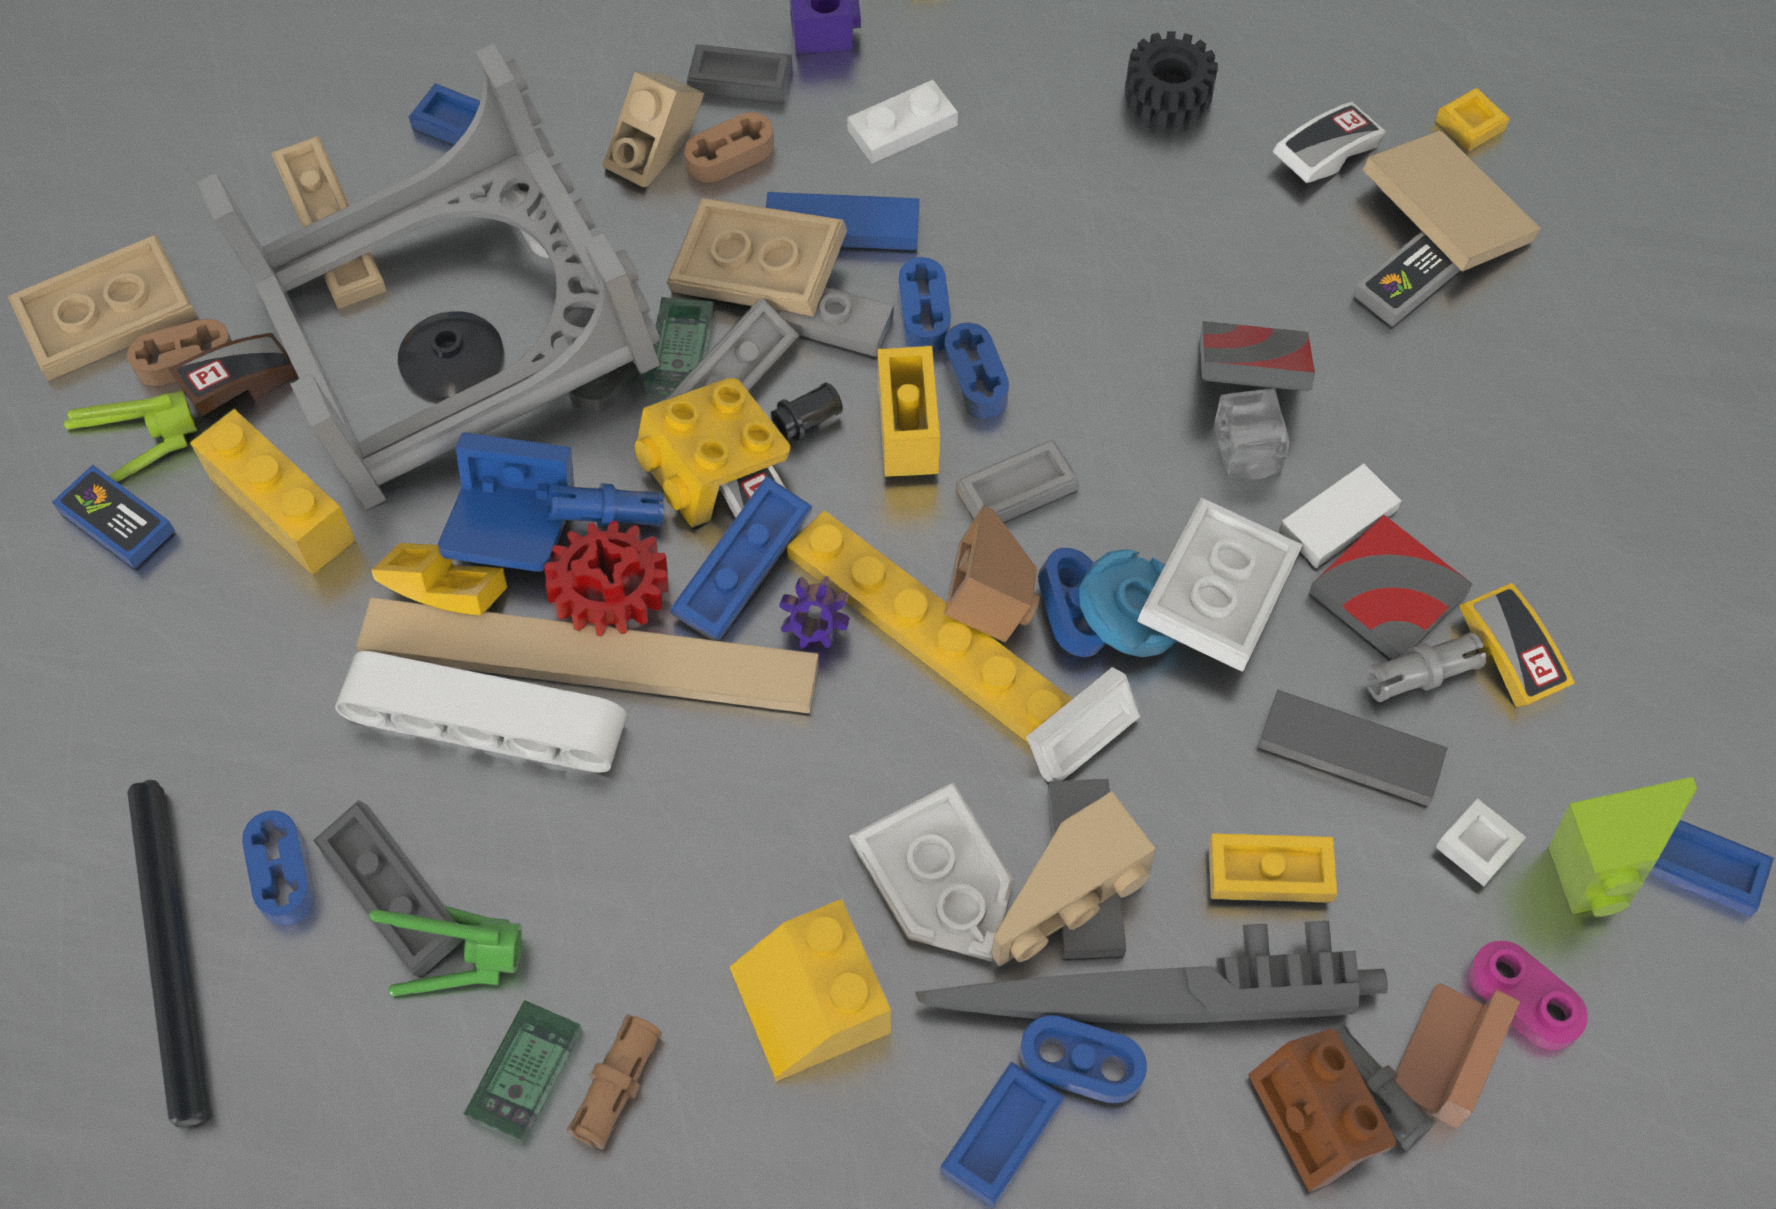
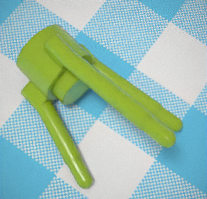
[64,390,197,483]

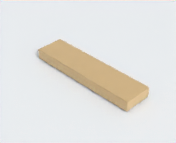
[271,136,387,309]

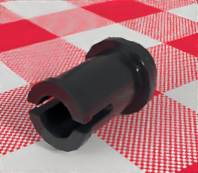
[771,382,843,440]

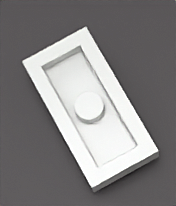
[847,80,958,164]

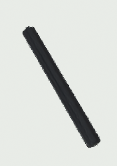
[127,780,208,1127]

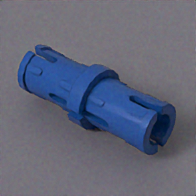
[547,483,664,528]

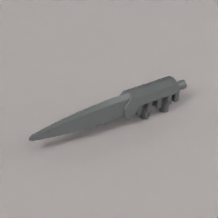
[915,920,1388,1024]

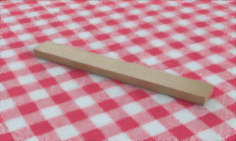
[356,598,819,714]

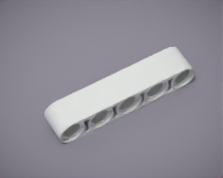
[335,651,627,773]

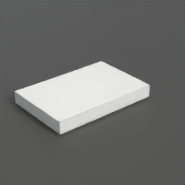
[1137,497,1303,672]

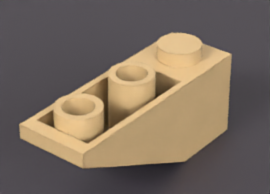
[992,791,1156,967]

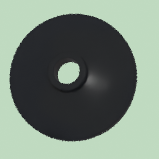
[398,311,504,401]

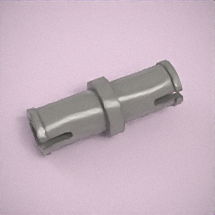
[1365,632,1486,702]

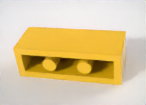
[190,409,356,575]

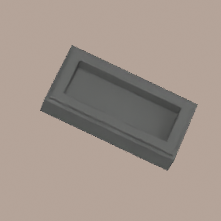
[687,44,792,103]

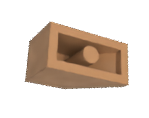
[944,505,1040,642]

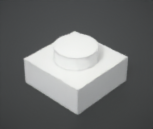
[1436,798,1527,886]

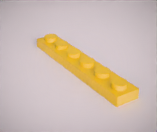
[787,510,1073,744]

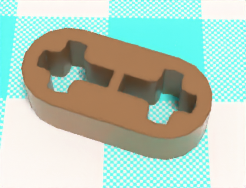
[684,112,774,183]
[127,318,232,387]

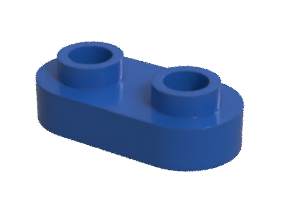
[1038,547,1106,657]
[1020,1015,1147,1103]

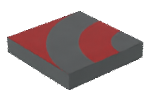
[1200,321,1315,392]
[1309,515,1472,660]

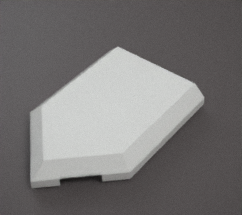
[849,782,1014,962]

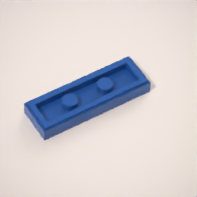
[766,192,920,250]
[670,476,813,641]

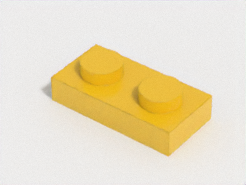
[1208,833,1337,903]

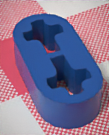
[899,257,951,352]
[944,322,1009,419]
[242,810,315,926]

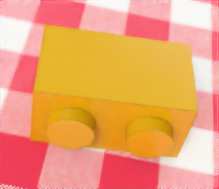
[877,346,940,477]

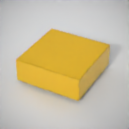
[1435,87,1510,152]

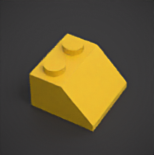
[729,899,892,1082]

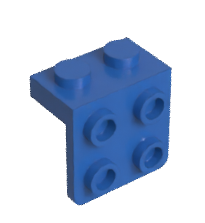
[438,432,575,571]

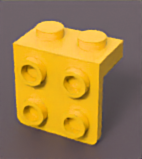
[634,378,790,528]

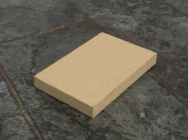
[1363,130,1541,271]
[666,198,847,317]
[8,234,198,381]

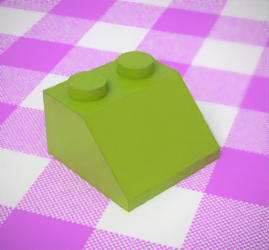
[1548,777,1697,917]

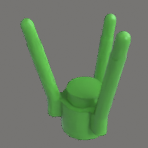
[369,905,522,996]

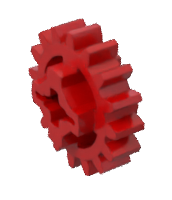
[544,521,669,636]

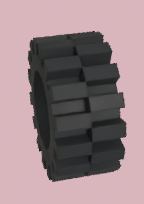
[1125,31,1218,126]

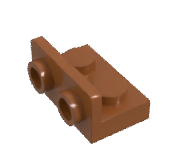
[1248,1028,1396,1192]

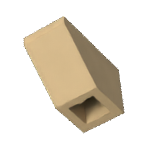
[602,71,704,187]

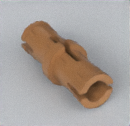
[566,1014,662,1149]

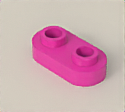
[1468,940,1588,1051]

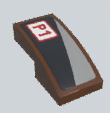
[169,333,297,417]

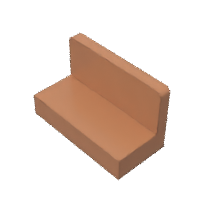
[1395,983,1520,1129]

